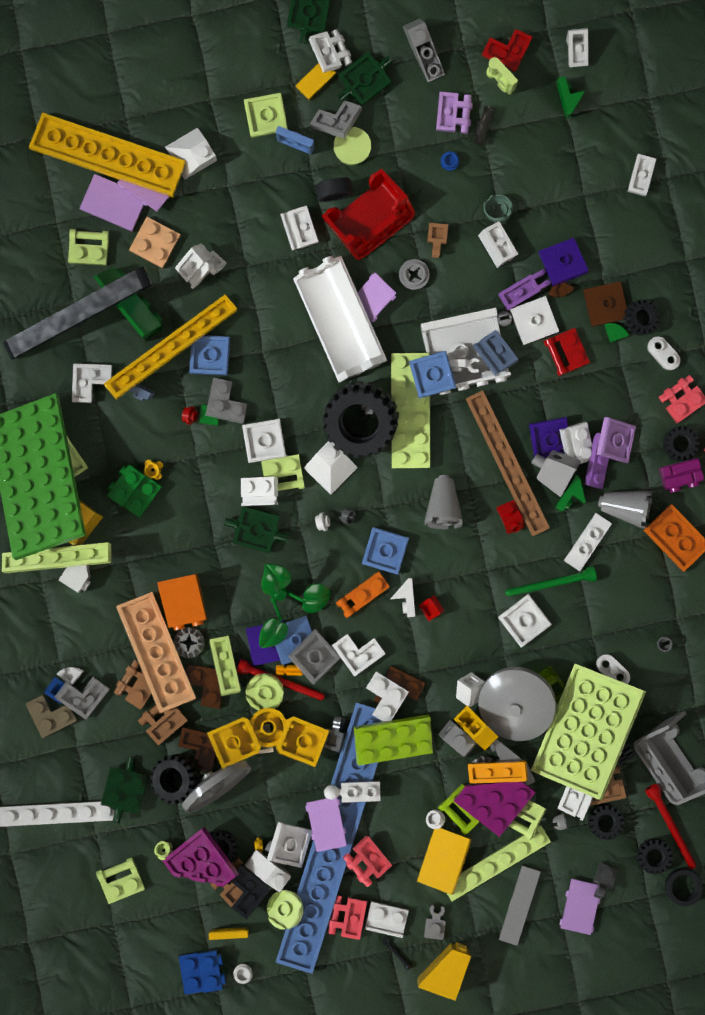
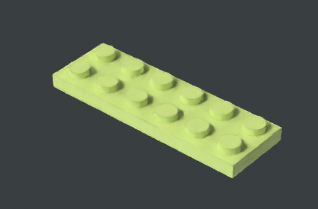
[391,353,431,468]

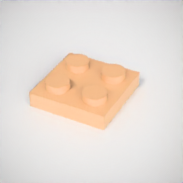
[129,217,181,269]

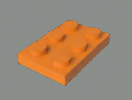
[643,504,705,572]

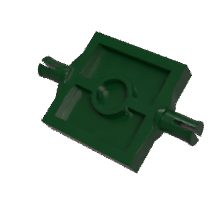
[287,0,330,44]
[337,52,392,106]
[224,507,289,554]
[100,757,148,824]

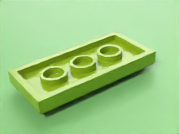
[354,715,433,765]

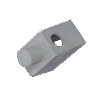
[532,450,581,497]
[438,720,477,758]

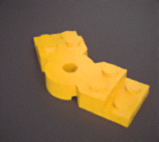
[207,708,329,768]

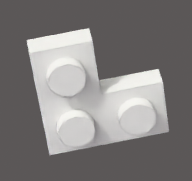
[72,364,112,403]
[332,634,385,677]
[366,672,409,722]

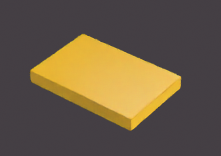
[417,828,472,895]

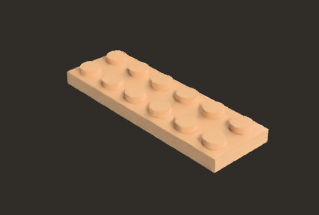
[116,592,196,713]

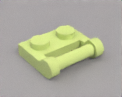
[486,57,518,95]
[68,229,109,266]
[261,454,305,491]
[509,800,547,840]
[96,857,145,904]

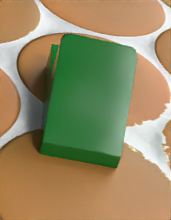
[556,76,585,119]
[555,475,586,512]

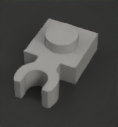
[424,904,446,940]

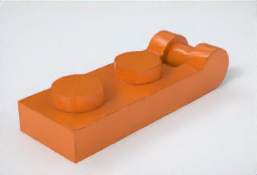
[336,571,390,618]

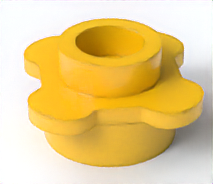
[143,460,163,480]

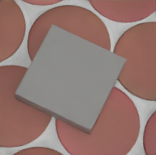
[288,630,341,684]

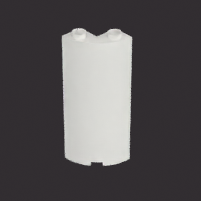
[293,256,387,383]

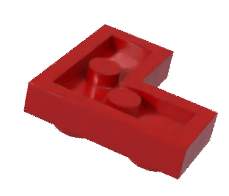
[482,29,532,73]

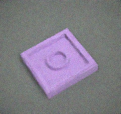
[596,417,636,463]

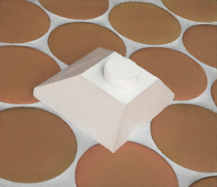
[165,128,217,180]
[304,441,358,494]

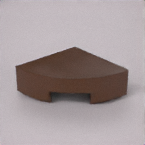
[548,282,574,298]

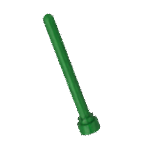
[505,566,597,597]

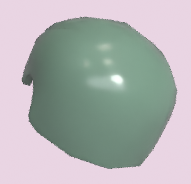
[483,194,513,223]

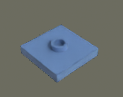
[276,126,314,155]
[189,336,230,376]
[409,351,456,398]
[362,527,409,575]
[275,616,312,665]

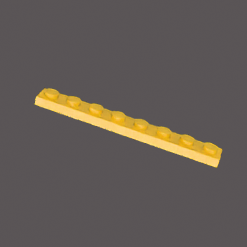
[104,295,237,400]

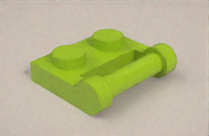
[438,784,479,835]

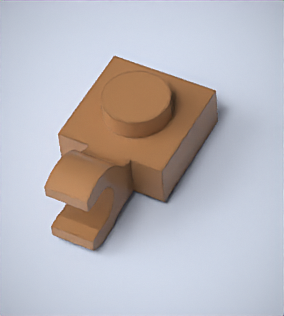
[427,223,448,258]

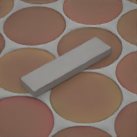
[499,865,541,946]

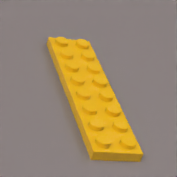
[29,112,186,198]

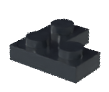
[230,864,271,920]

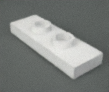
[564,513,612,571]

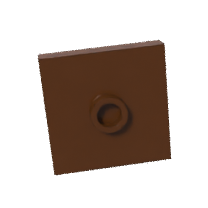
[583,281,627,327]

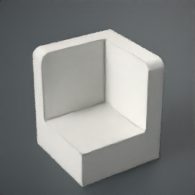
[456,673,485,707]

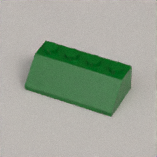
[93,266,163,342]

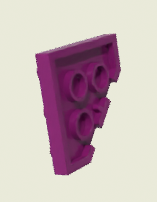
[454,782,536,837]
[162,827,239,887]

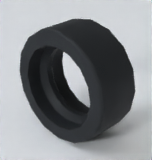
[315,177,353,202]
[665,868,703,906]

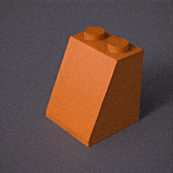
[157,574,207,631]

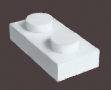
[627,154,656,197]

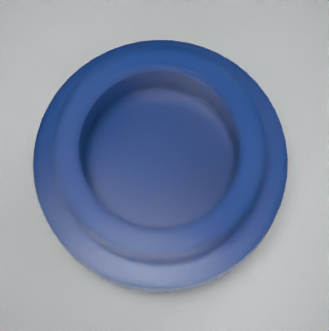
[440,151,460,171]

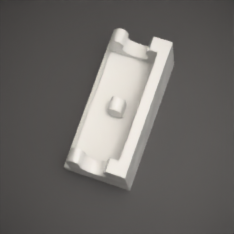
[478,221,518,268]

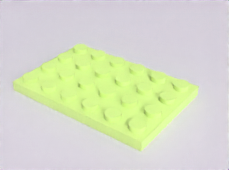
[531,664,646,801]

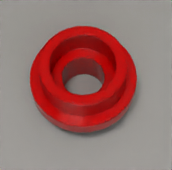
[182,406,198,425]

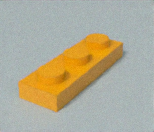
[468,761,528,784]

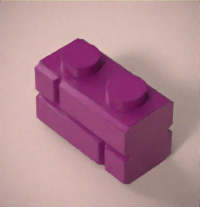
[659,458,704,493]

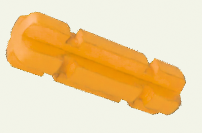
[276,665,303,676]

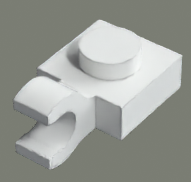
[197,243,227,275]
[449,358,479,374]

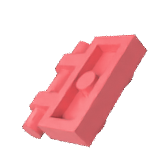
[658,375,705,424]
[343,836,392,887]
[328,895,367,940]

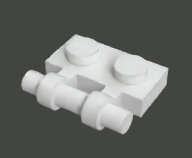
[309,29,353,73]

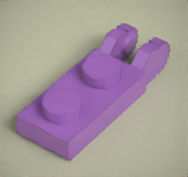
[498,269,551,311]

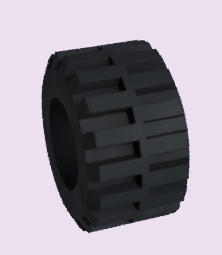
[150,753,204,804]

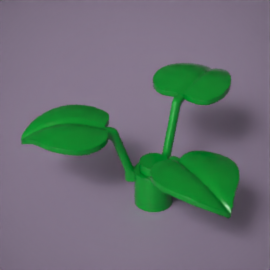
[259,563,331,648]

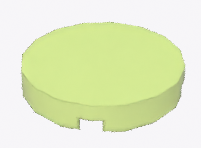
[334,127,371,165]
[245,673,284,710]
[267,890,303,929]

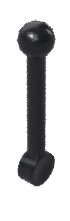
[382,937,412,970]

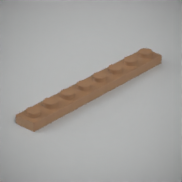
[465,390,550,537]

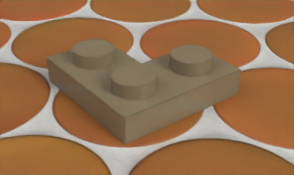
[26,695,78,738]

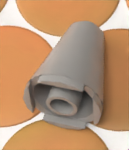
[424,475,463,529]
[598,491,653,529]

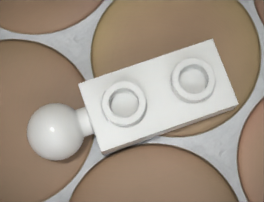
[324,781,380,803]

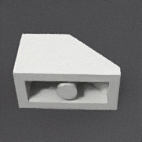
[59,565,91,593]
[245,850,291,892]

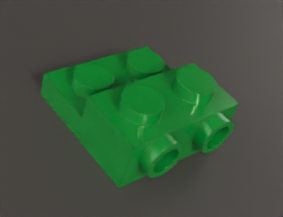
[107,464,163,518]

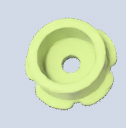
[154,841,173,860]

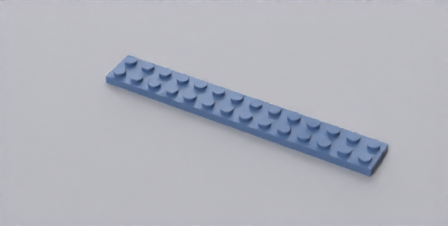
[276,702,383,974]

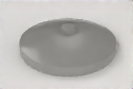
[478,667,556,741]
[182,761,251,814]

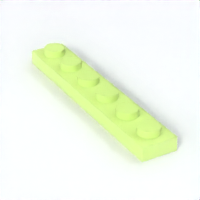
[2,542,111,573]
[447,825,551,901]

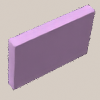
[79,174,144,232]

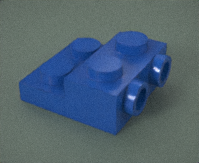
[178,949,226,995]

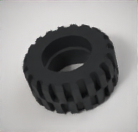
[323,381,399,458]

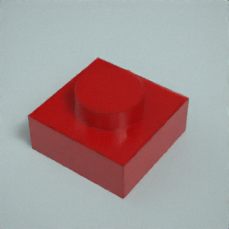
[418,595,445,621]

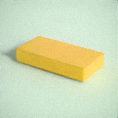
[295,63,336,100]
[209,927,249,940]

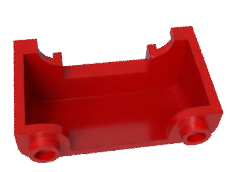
[322,169,415,260]

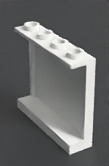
[420,308,511,395]

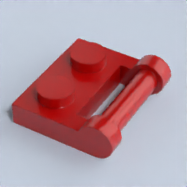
[543,328,590,376]

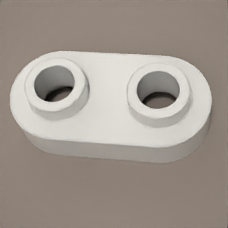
[647,337,680,371]
[596,654,630,684]

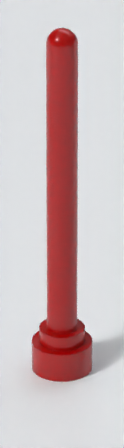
[236,658,325,700]
[644,783,696,869]

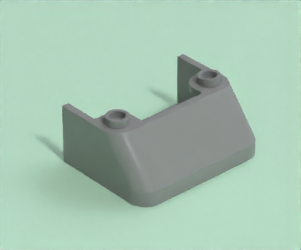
[634,711,705,805]

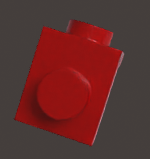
[496,500,525,534]

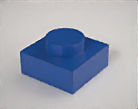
[44,676,65,704]

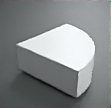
[57,667,84,686]

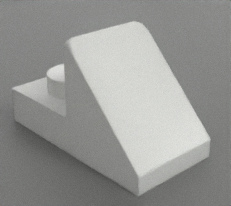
[566,28,588,67]
[390,578,415,617]

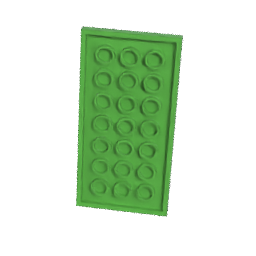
[0,394,86,560]

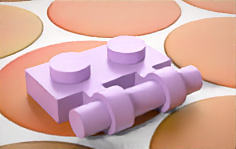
[436,92,473,134]

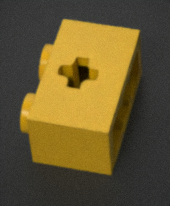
[454,706,498,750]

